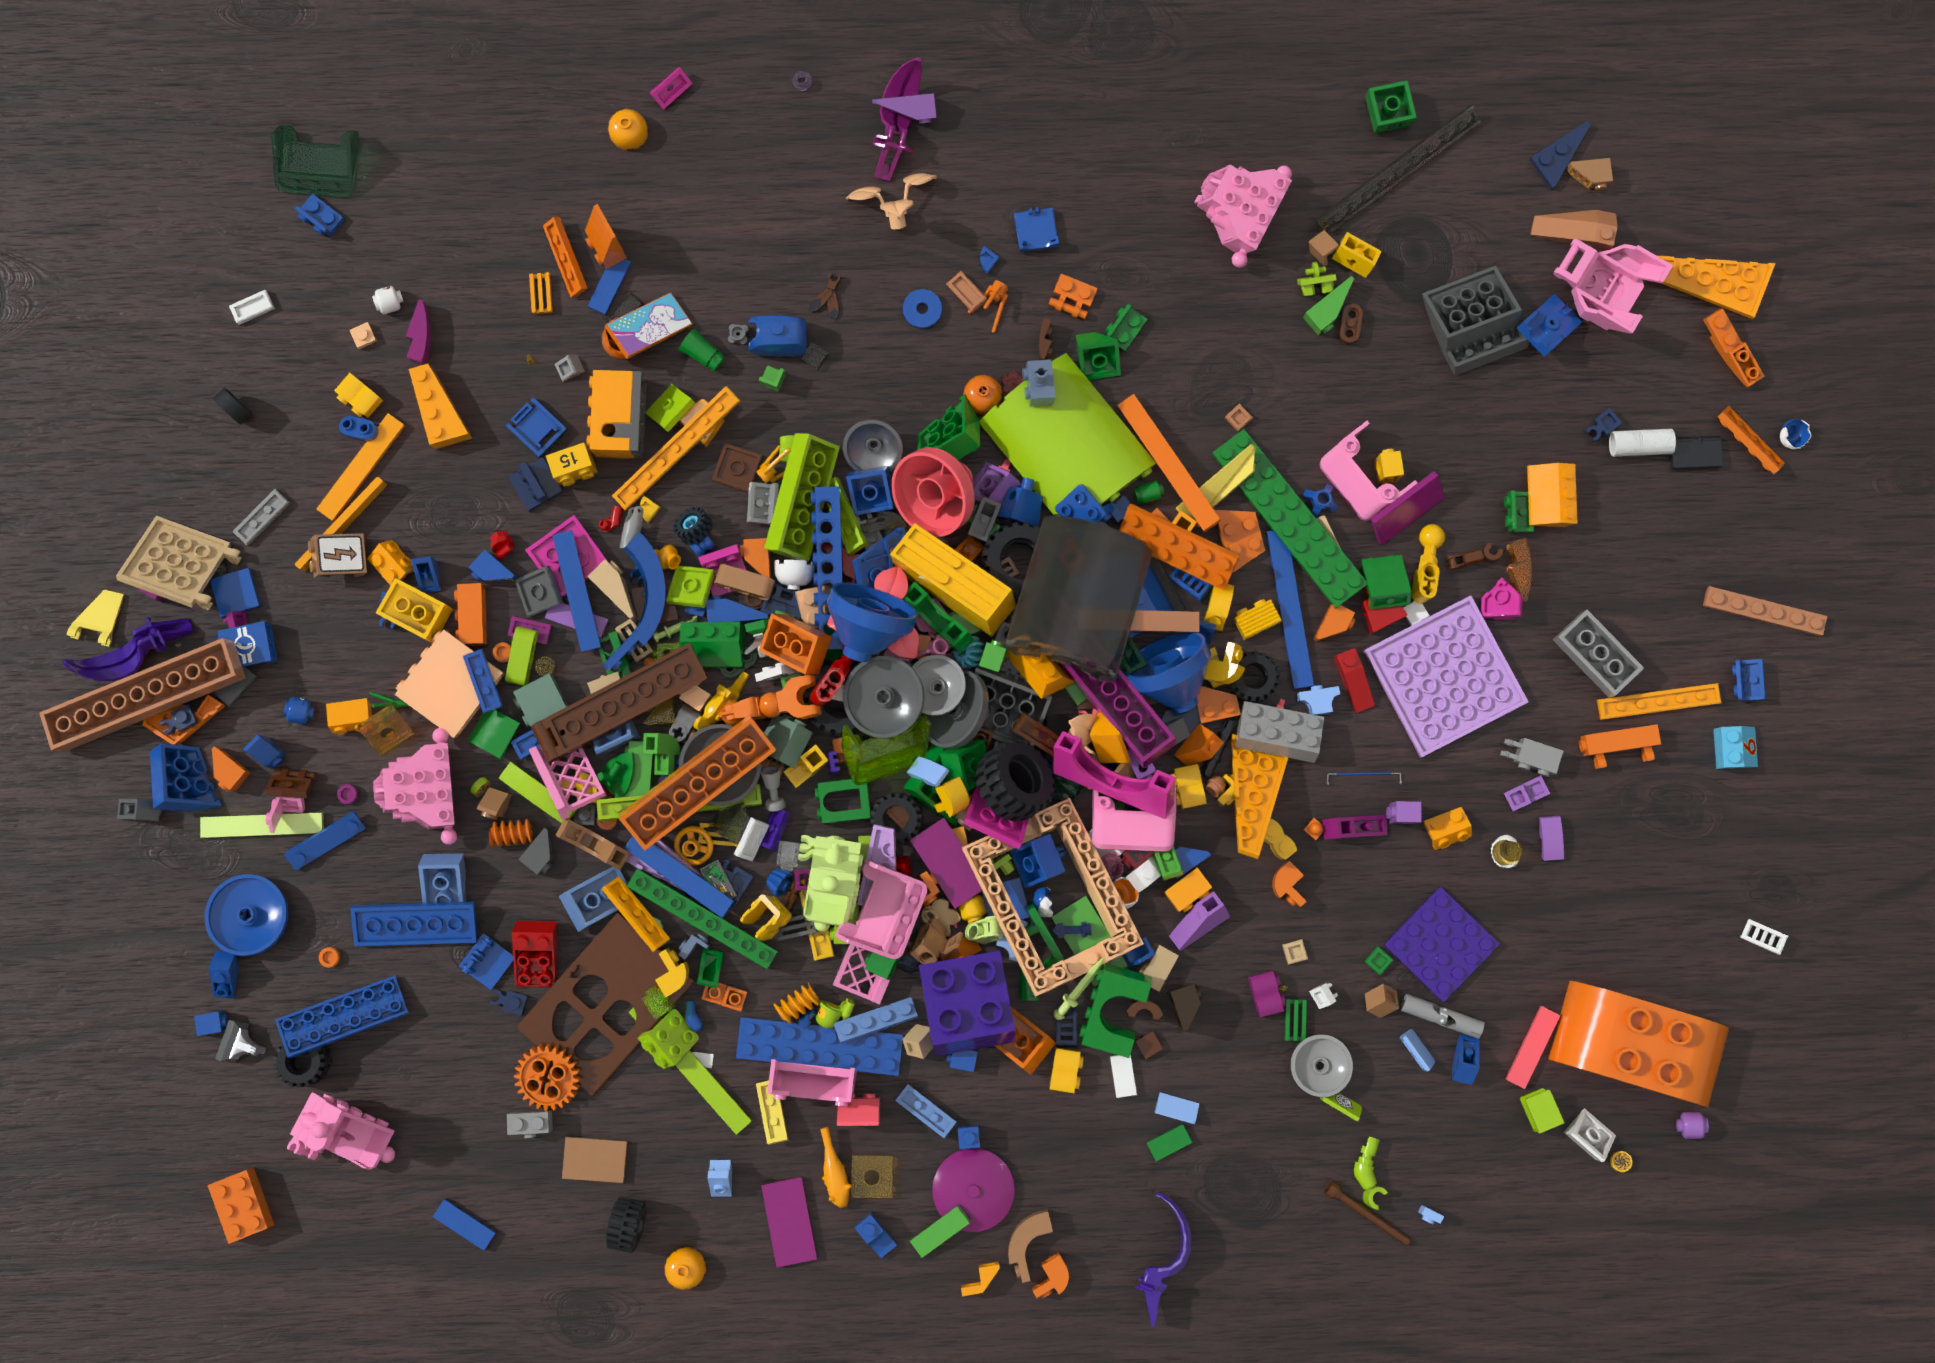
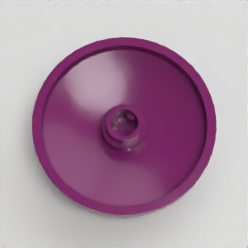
[932,1148,1015,1232]

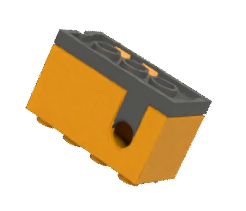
[587,370,647,459]

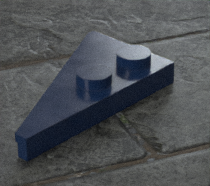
[1530,121,1591,190]

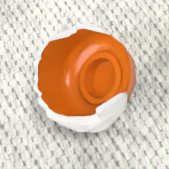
[1113,877,1139,909]

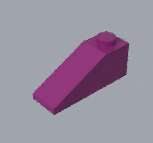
[1322,815,1388,840]

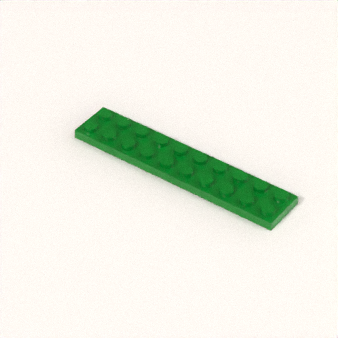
[1212,429,1367,609]

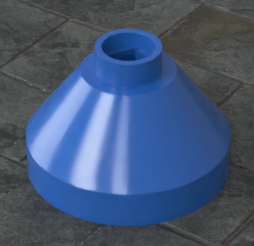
[827,583,918,662]
[1122,632,1211,713]

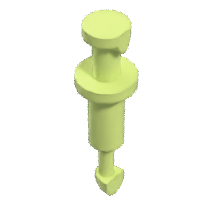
[653,616,698,643]

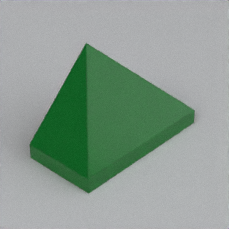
[695,948,723,988]

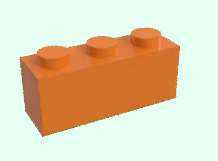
[454,583,487,646]

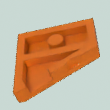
[1196,686,1241,724]

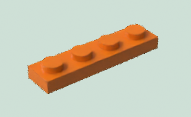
[543,217,587,298]
[1718,406,1785,474]

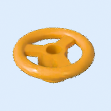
[674,826,713,866]

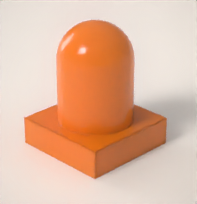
[1303,818,1323,841]

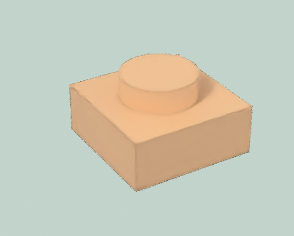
[350,322,377,349]

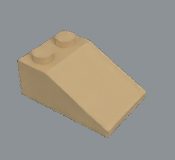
[587,559,638,623]

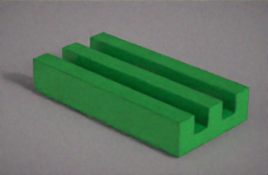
[1284,999,1307,1041]

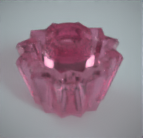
[1101,852,1125,879]

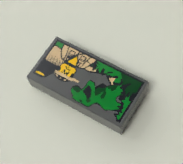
[700,860,737,899]

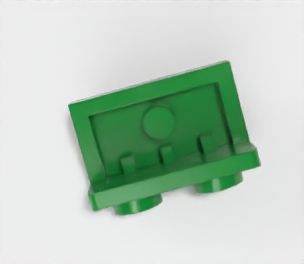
[1504,490,1534,533]

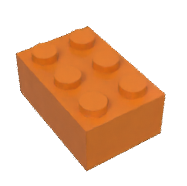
[759,613,832,675]
[208,1167,275,1244]

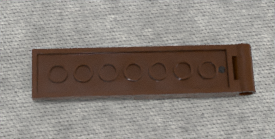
[531,643,709,763]

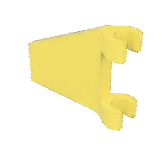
[67,590,125,647]

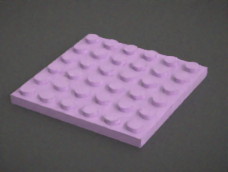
[1364,595,1528,758]

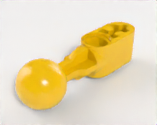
[1411,524,1445,604]

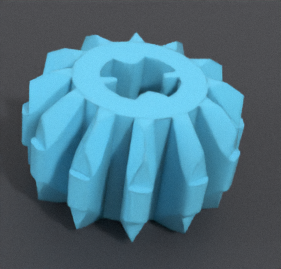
[951,634,984,669]

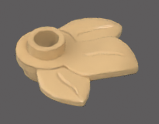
[922,899,961,937]

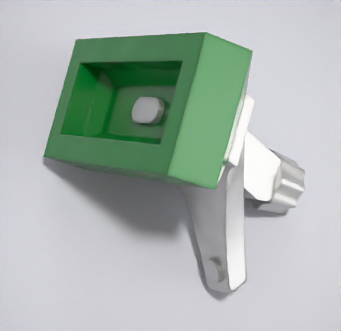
[744,619,769,658]

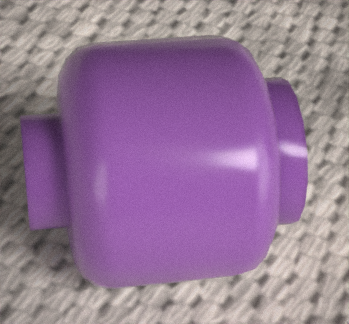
[1676,1112,1709,1139]

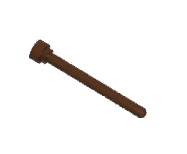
[1324,1180,1411,1245]

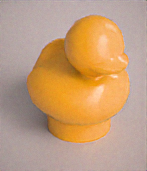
[654,544,681,569]

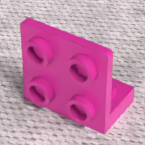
[698,544,747,596]

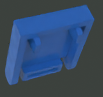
[505,397,568,458]

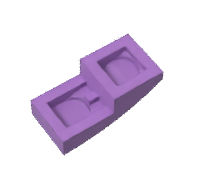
[1504,775,1550,811]
[1539,816,1564,861]

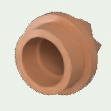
[1205,776,1226,797]

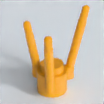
[756,445,790,484]

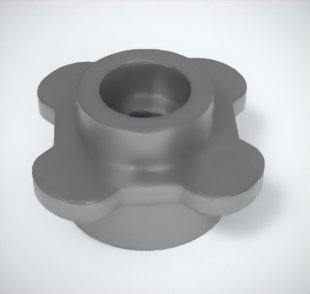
[728,324,749,344]

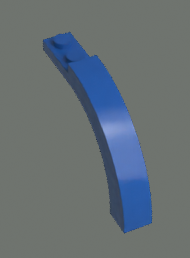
[602,532,666,671]

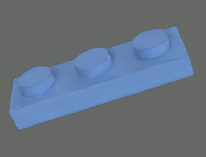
[895,1084,957,1138]

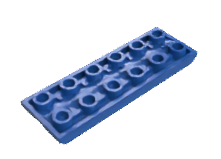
[275,975,408,1058]

